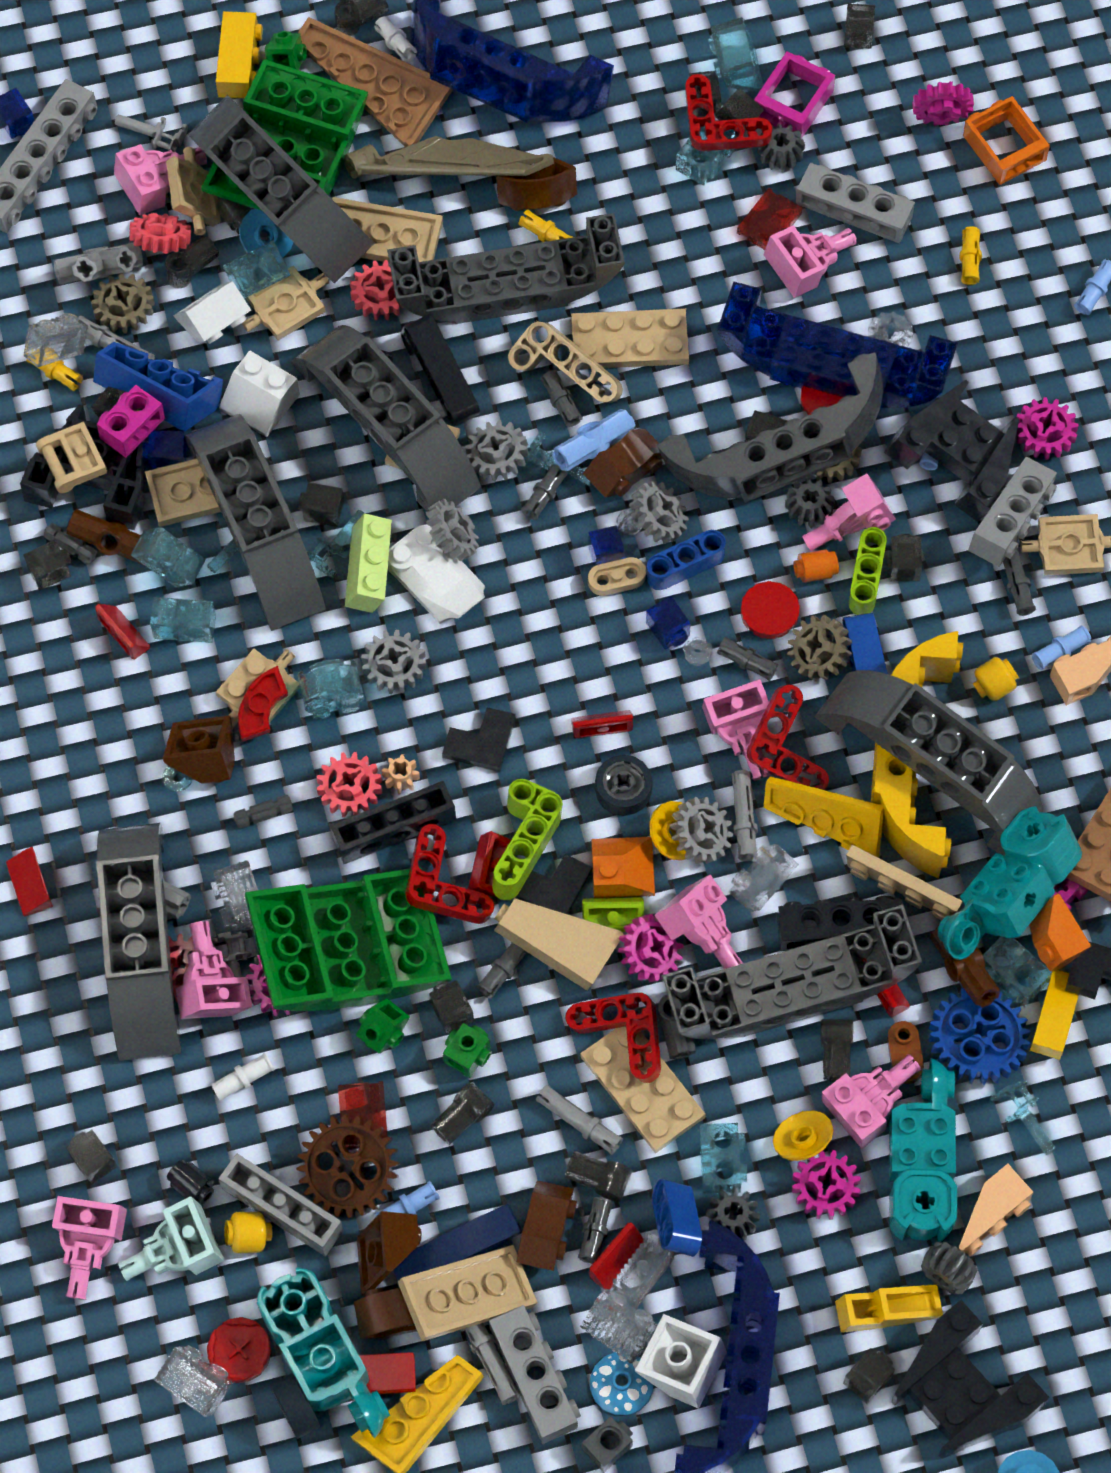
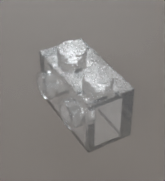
[729,844,799,912]

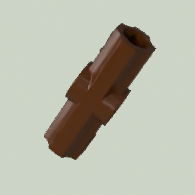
[66,509,158,567]
[930,925,1000,1008]

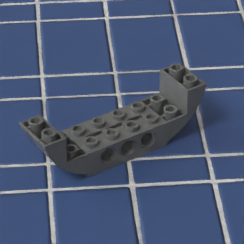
[188,95,375,284]
[387,213,625,324]
[291,325,481,511]
[657,352,883,503]
[184,414,326,631]
[814,670,1043,855]
[96,823,181,1061]
[662,904,922,1039]

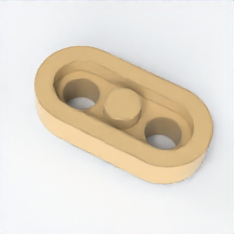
[588,557,646,596]

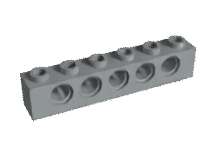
[0,79,98,233]

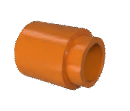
[793,549,839,583]

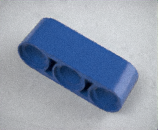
[646,530,726,590]
[842,613,888,674]
[652,1179,702,1257]

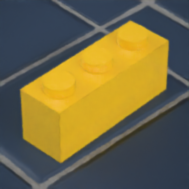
[216,11,263,98]

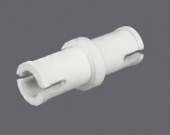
[374,16,417,62]
[211,1053,275,1101]

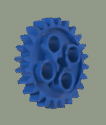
[928,988,1031,1085]

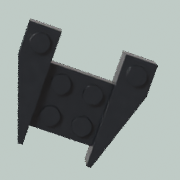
[884,380,1019,522]
[20,404,146,530]
[892,1300,1050,1459]

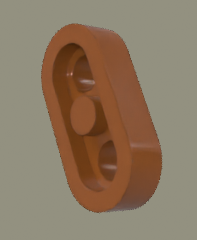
[887,1021,924,1084]

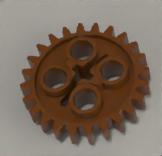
[296,1114,400,1218]

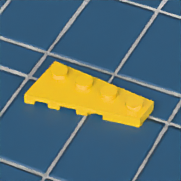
[763,776,884,858]
[351,1355,484,1473]

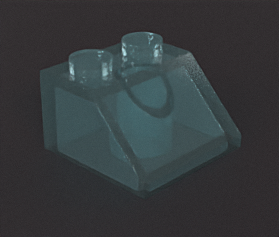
[708,17,764,93]

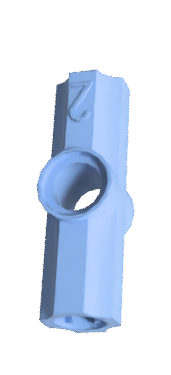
[552,409,636,471]

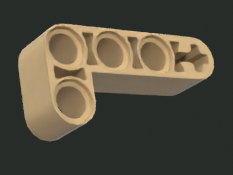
[508,321,623,403]

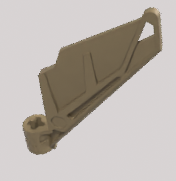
[344,136,554,179]

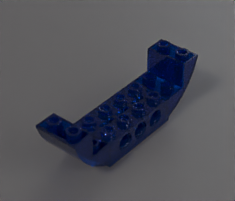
[409,0,614,123]
[717,281,958,409]
[674,1221,780,1473]

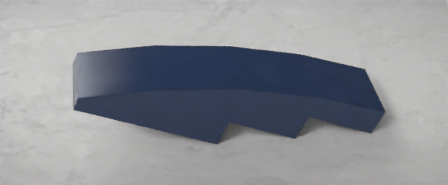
[393,1204,522,1281]

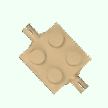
[166,147,221,235]
[242,265,329,340]
[1020,514,1111,575]
[216,649,300,729]

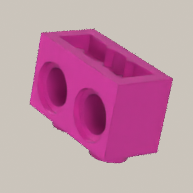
[97,385,165,457]

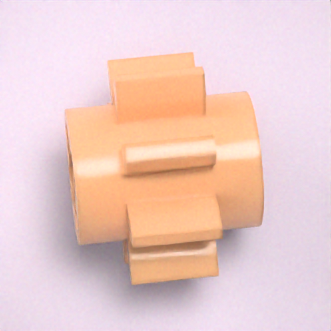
[382,754,420,794]

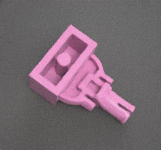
[114,144,207,215]
[763,225,856,298]
[802,474,896,552]
[702,679,771,781]
[655,875,743,969]
[175,921,252,1019]
[822,1054,921,1149]
[52,1196,127,1300]

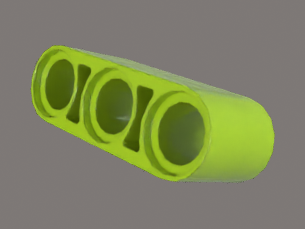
[849,527,887,615]

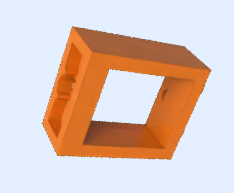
[963,96,1050,185]

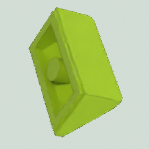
[582,897,644,932]

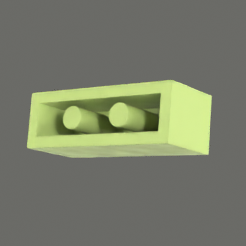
[345,513,392,613]

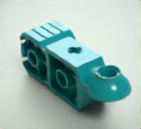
[938,806,1082,960]
[889,1058,957,1242]
[257,1267,390,1439]

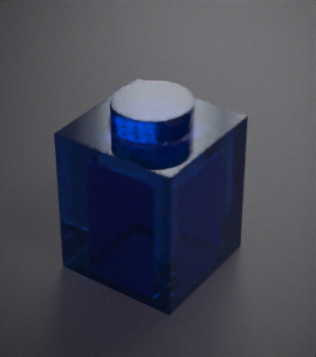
[0,88,34,139]
[143,431,187,470]
[588,525,625,566]
[646,596,691,650]

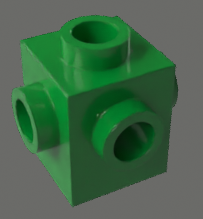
[265,31,307,70]
[356,998,410,1054]
[443,1023,492,1078]

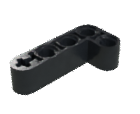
[401,314,480,426]

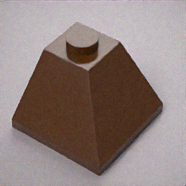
[163,715,235,784]
[357,1211,422,1296]

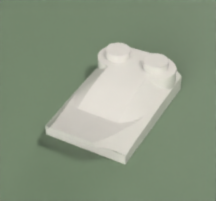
[387,524,485,624]

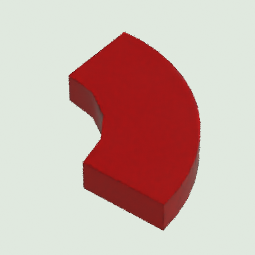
[238,666,288,742]

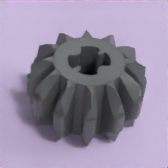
[757,122,805,173]
[785,477,835,529]
[706,1187,760,1243]
[921,1242,978,1294]

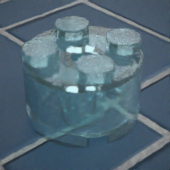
[298,659,364,720]

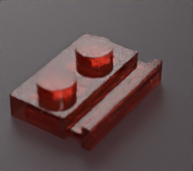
[737,188,803,250]
[338,1081,389,1148]

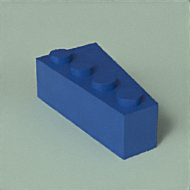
[93,342,223,432]

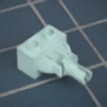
[118,1196,224,1281]

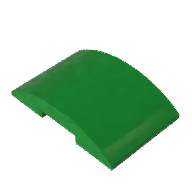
[201,59,368,211]
[245,867,452,1011]

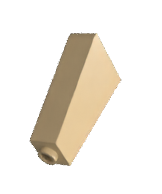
[494,898,624,990]

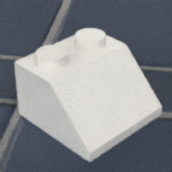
[173,281,251,344]
[219,351,300,437]
[635,1314,727,1409]

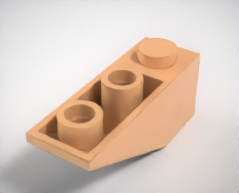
[1050,636,1111,706]
[958,1164,1033,1257]

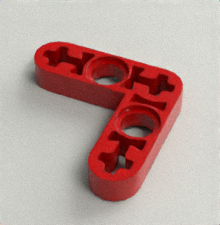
[685,74,772,151]
[747,685,829,790]
[405,824,494,924]
[565,992,661,1083]

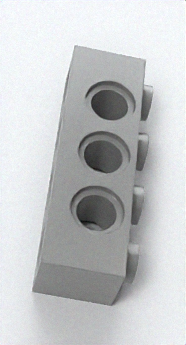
[796,162,915,244]
[968,457,1057,567]
[218,1153,343,1257]
[489,1305,581,1444]

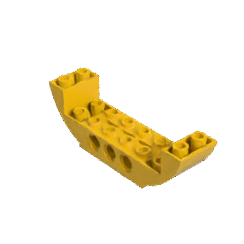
[871,631,963,878]

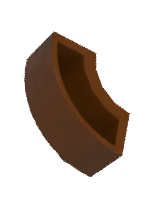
[496,157,577,211]
[583,429,663,498]
[516,1180,577,1271]
[354,1288,417,1340]

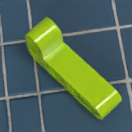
[492,779,563,900]

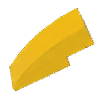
[1030,970,1079,1060]
[835,1284,943,1333]

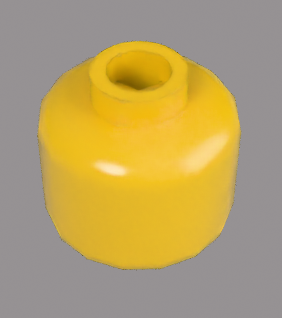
[972,657,1019,701]
[224,1211,272,1253]

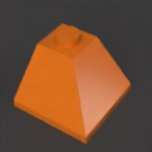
[591,837,655,898]
[1029,893,1091,971]

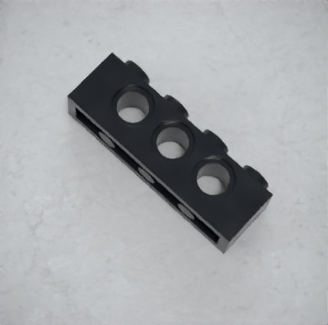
[330,781,456,864]
[777,895,902,951]

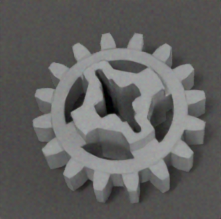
[465,420,529,482]
[629,480,689,544]
[426,499,479,561]
[361,629,426,694]
[670,797,733,864]

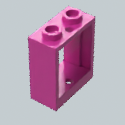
[753,51,835,139]

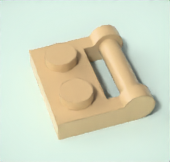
[36,421,107,493]

